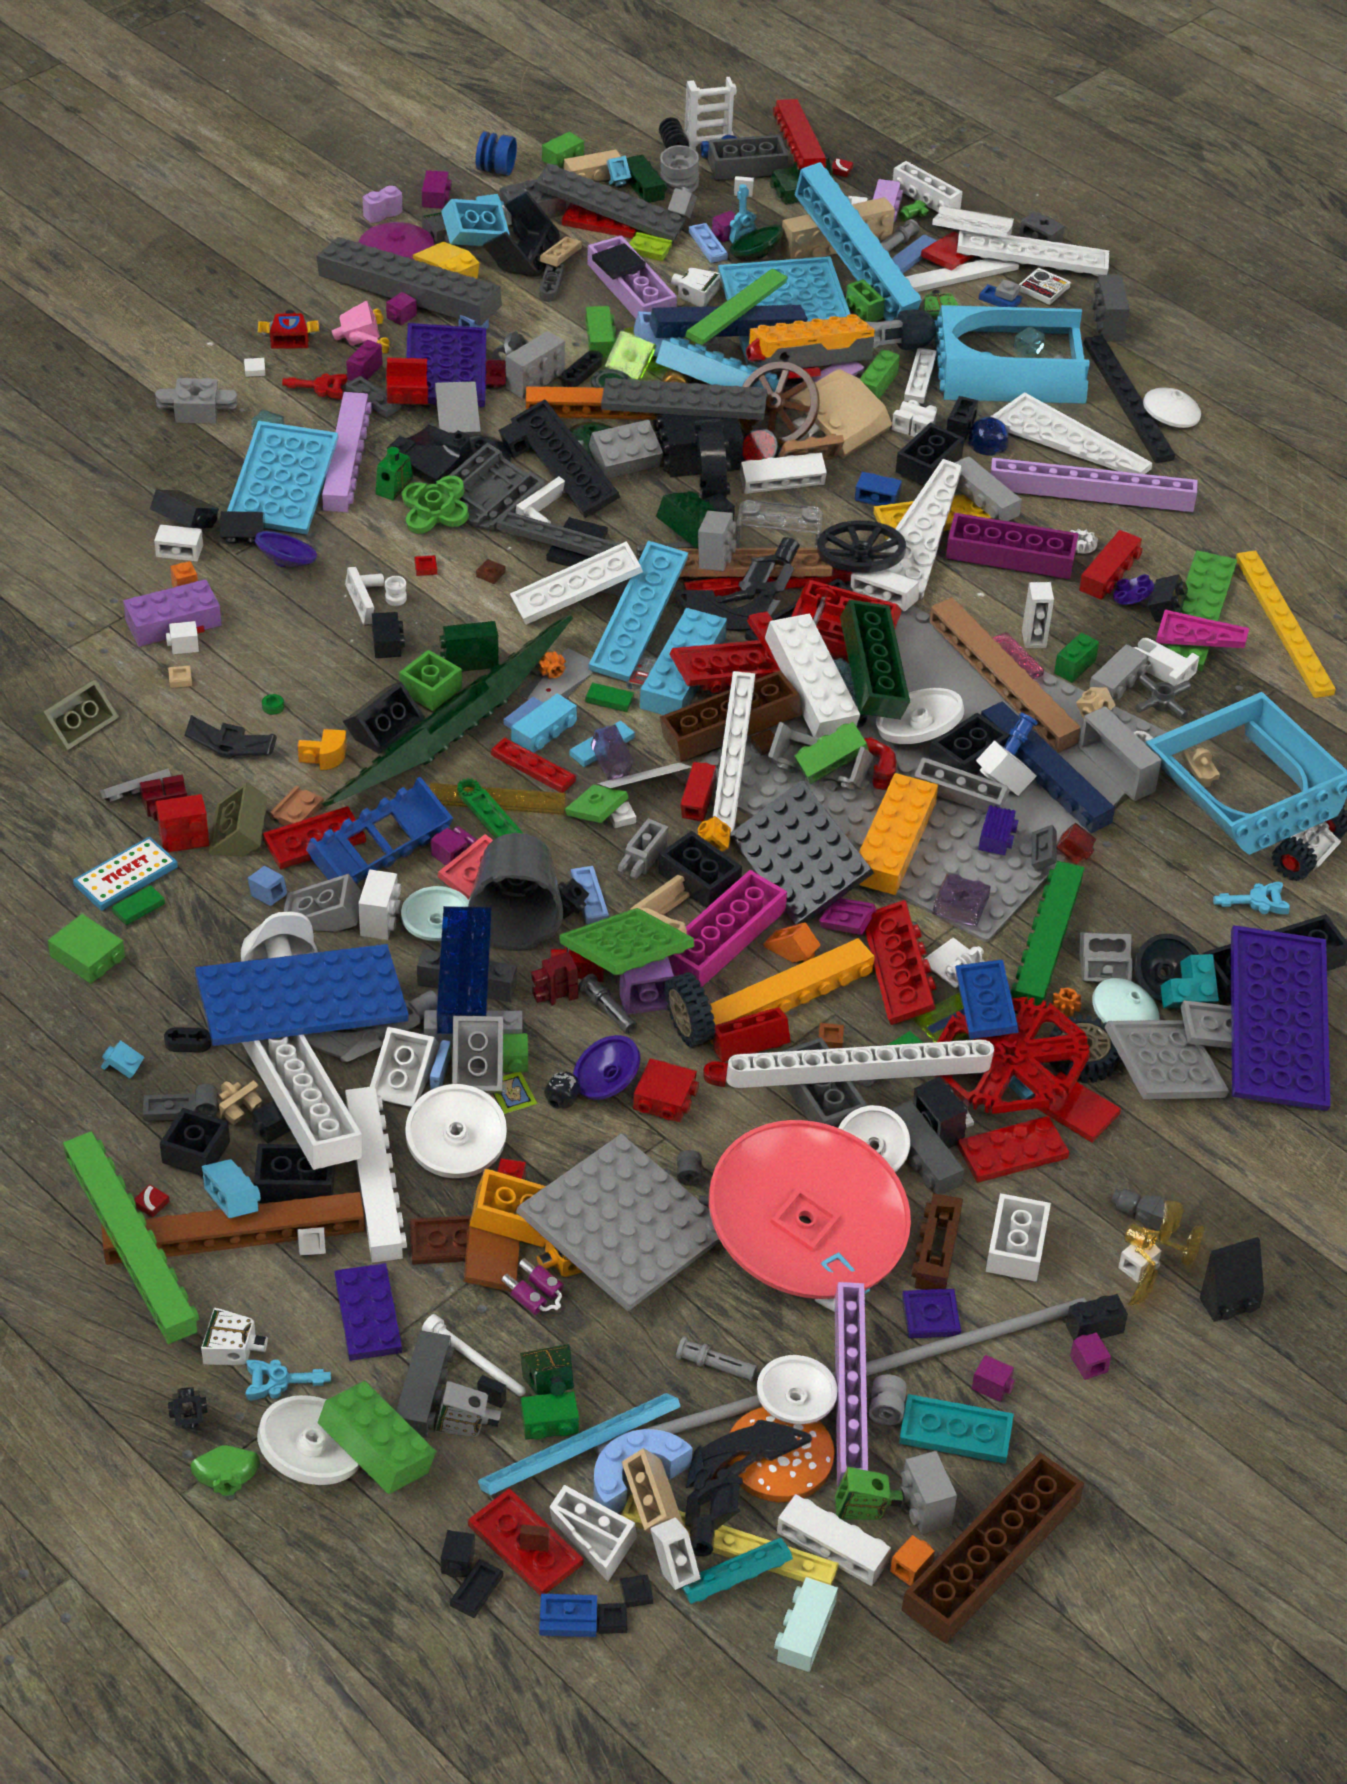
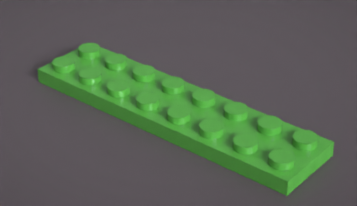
[1164,550,1237,672]

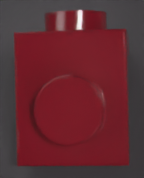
[486,359,506,388]

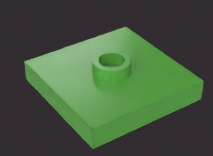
[565,784,629,823]

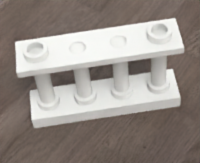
[685,77,737,151]

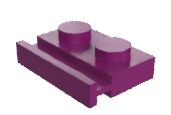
[819,898,876,935]

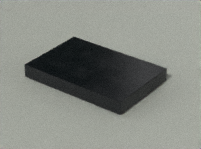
[546,517,608,567]

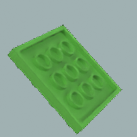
[560,908,694,975]

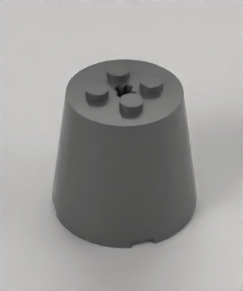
[467,833,563,951]

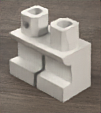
[892,400,937,437]

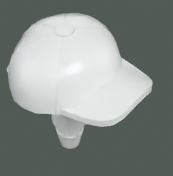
[241,912,318,962]

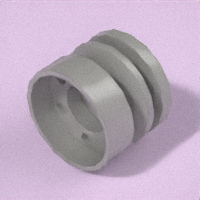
[660,145,699,194]

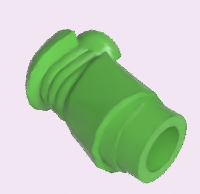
[898,200,929,221]

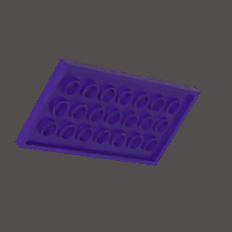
[1231,925,1331,1111]

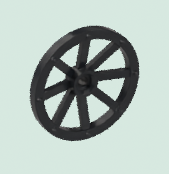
[817,520,906,573]

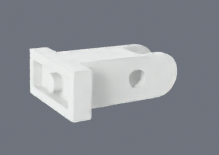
[1133,638,1199,686]

